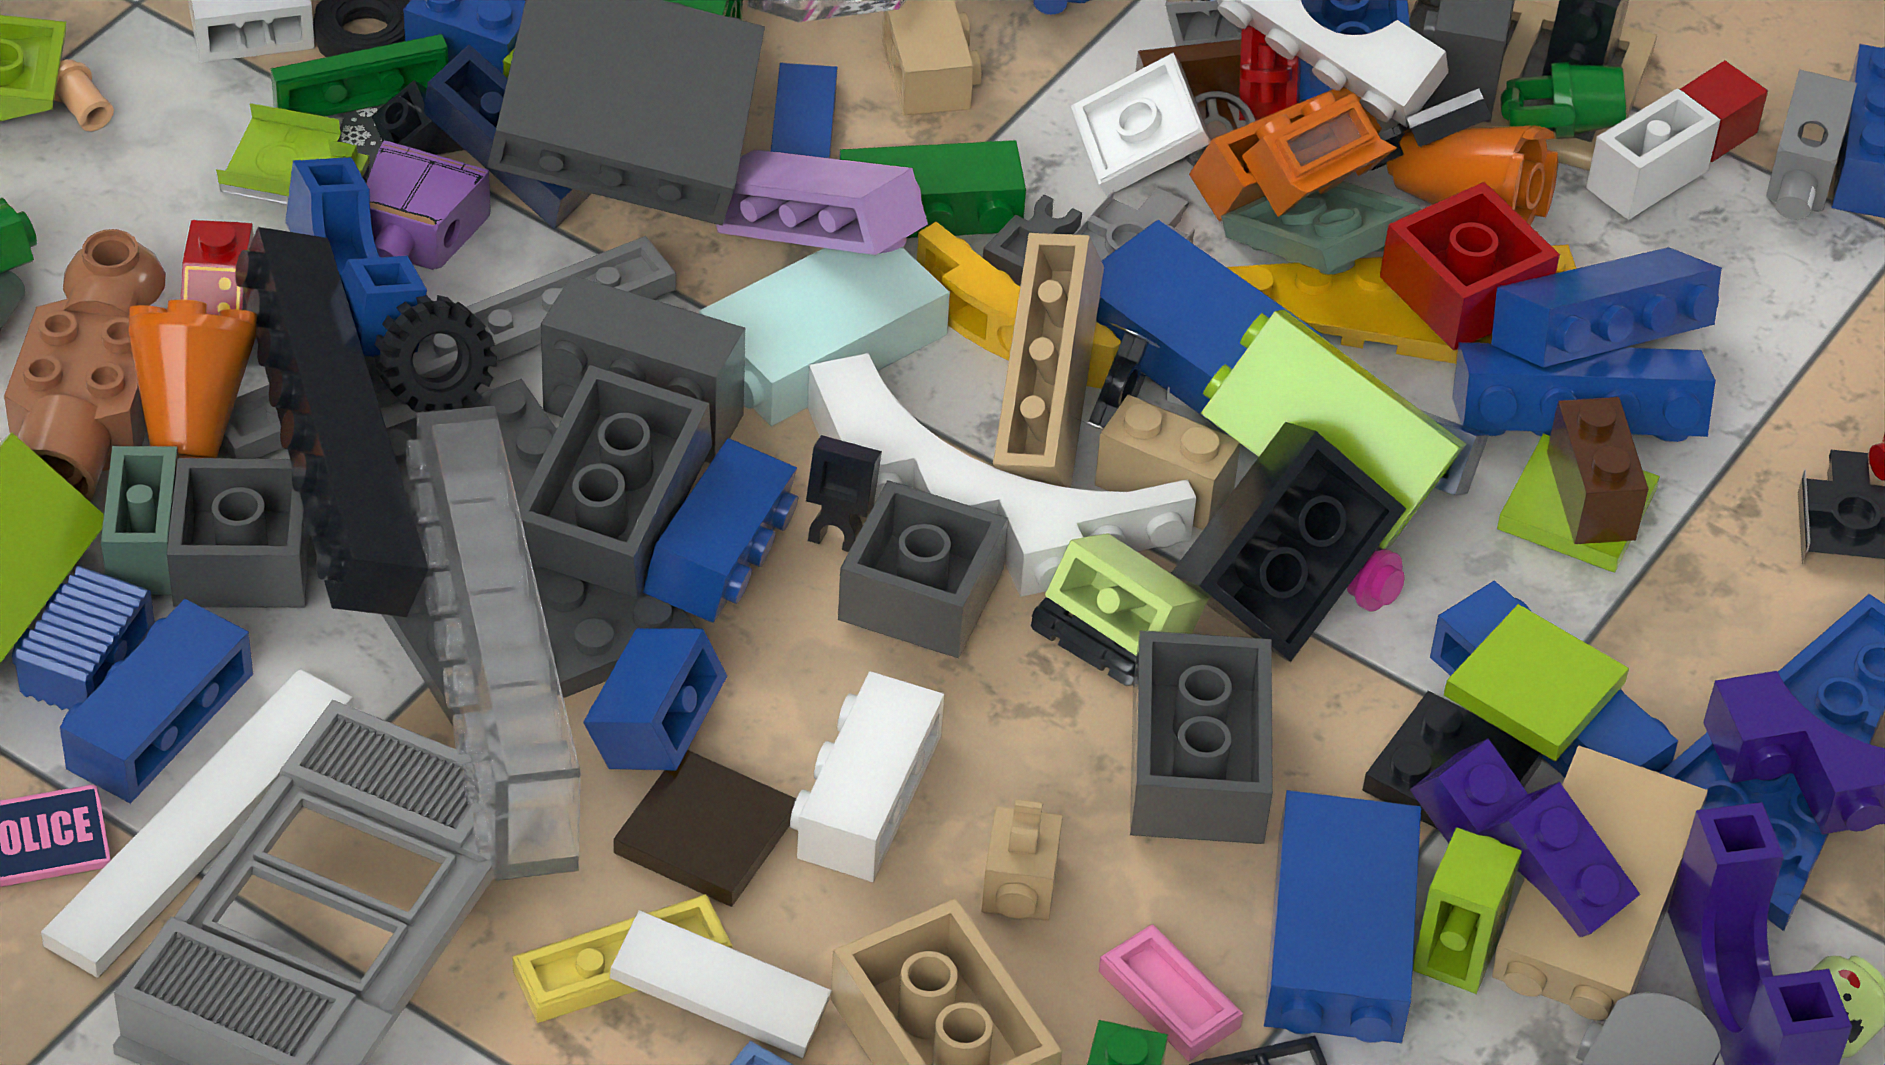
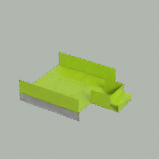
[216,103,370,204]

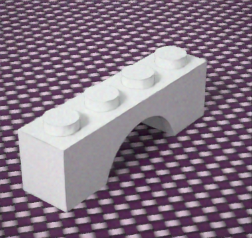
[1217,0,1448,128]

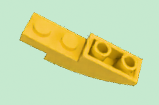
[917,222,1121,389]

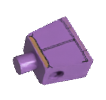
[366,140,491,270]

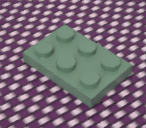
[1221,181,1421,274]

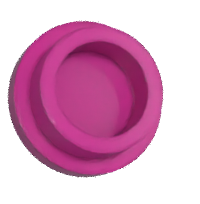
[1347,549,1405,612]

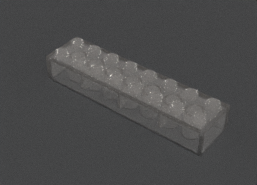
[406,405,581,881]

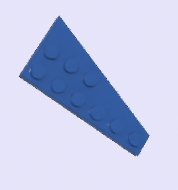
[1660,594,1885,931]

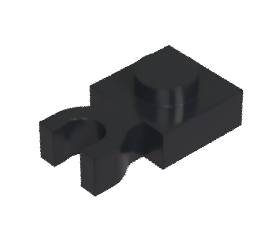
[806,435,882,552]

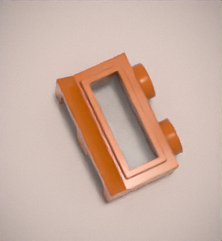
[1242,92,1397,217]

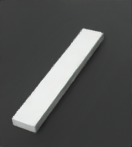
[41,669,353,978]

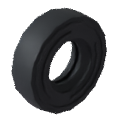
[313,0,410,57]

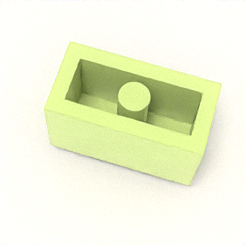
[1045,533,1209,655]

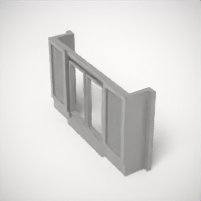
[113,699,555,1065]

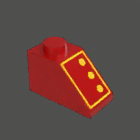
[181,220,254,316]

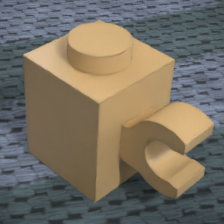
[981,799,1063,921]

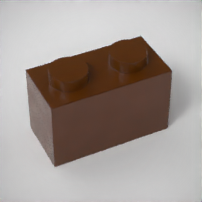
[1547,397,1649,544]

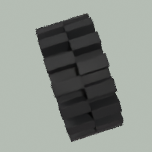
[374,295,497,417]

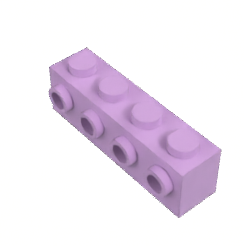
[716,150,928,255]

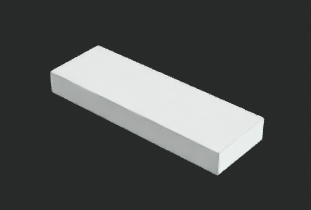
[609,910,832,1058]

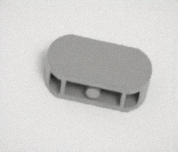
[1576,993,1721,1065]

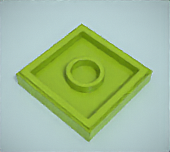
[1497,433,1660,573]
[1444,604,1629,761]

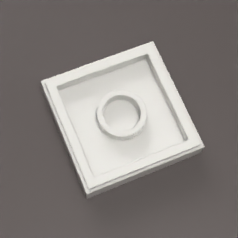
[1071,53,1211,196]

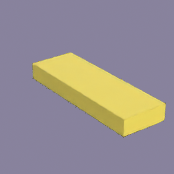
[512,894,732,1023]

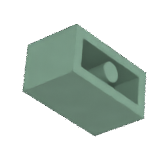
[101,446,179,595]

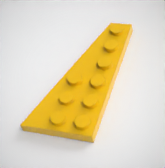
[1227,244,1577,364]

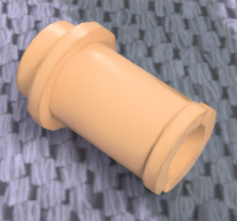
[54,59,114,132]

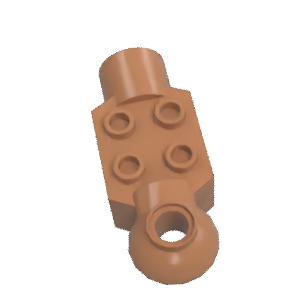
[4,229,166,501]

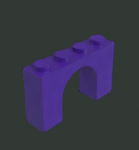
[1667,802,1852,1065]

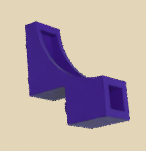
[1703,671,1885,834]
[1410,739,1641,938]

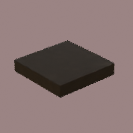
[613,750,797,907]

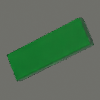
[270,34,448,117]

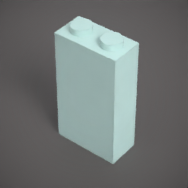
[699,247,950,426]

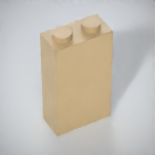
[1492,745,1708,1020]

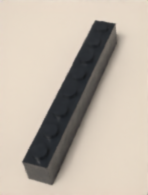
[235,227,429,617]

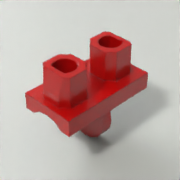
[1239,24,1301,121]

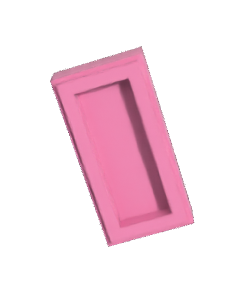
[1098,924,1243,1062]

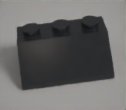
[1170,422,1406,662]

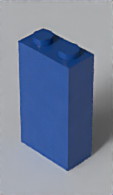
[1096,220,1322,436]
[1264,790,1421,1043]

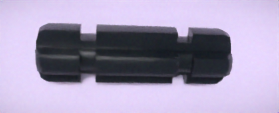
[1031,597,1136,686]

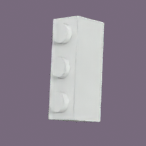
[790,671,944,882]

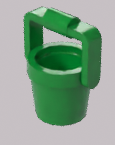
[1500,62,1626,139]

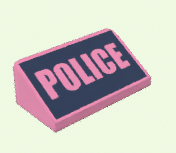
[0,785,111,887]

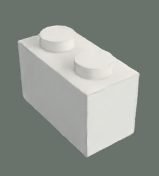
[1586,88,1720,220]

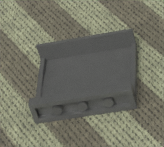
[487,0,765,226]

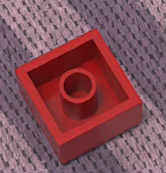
[1379,182,1560,351]

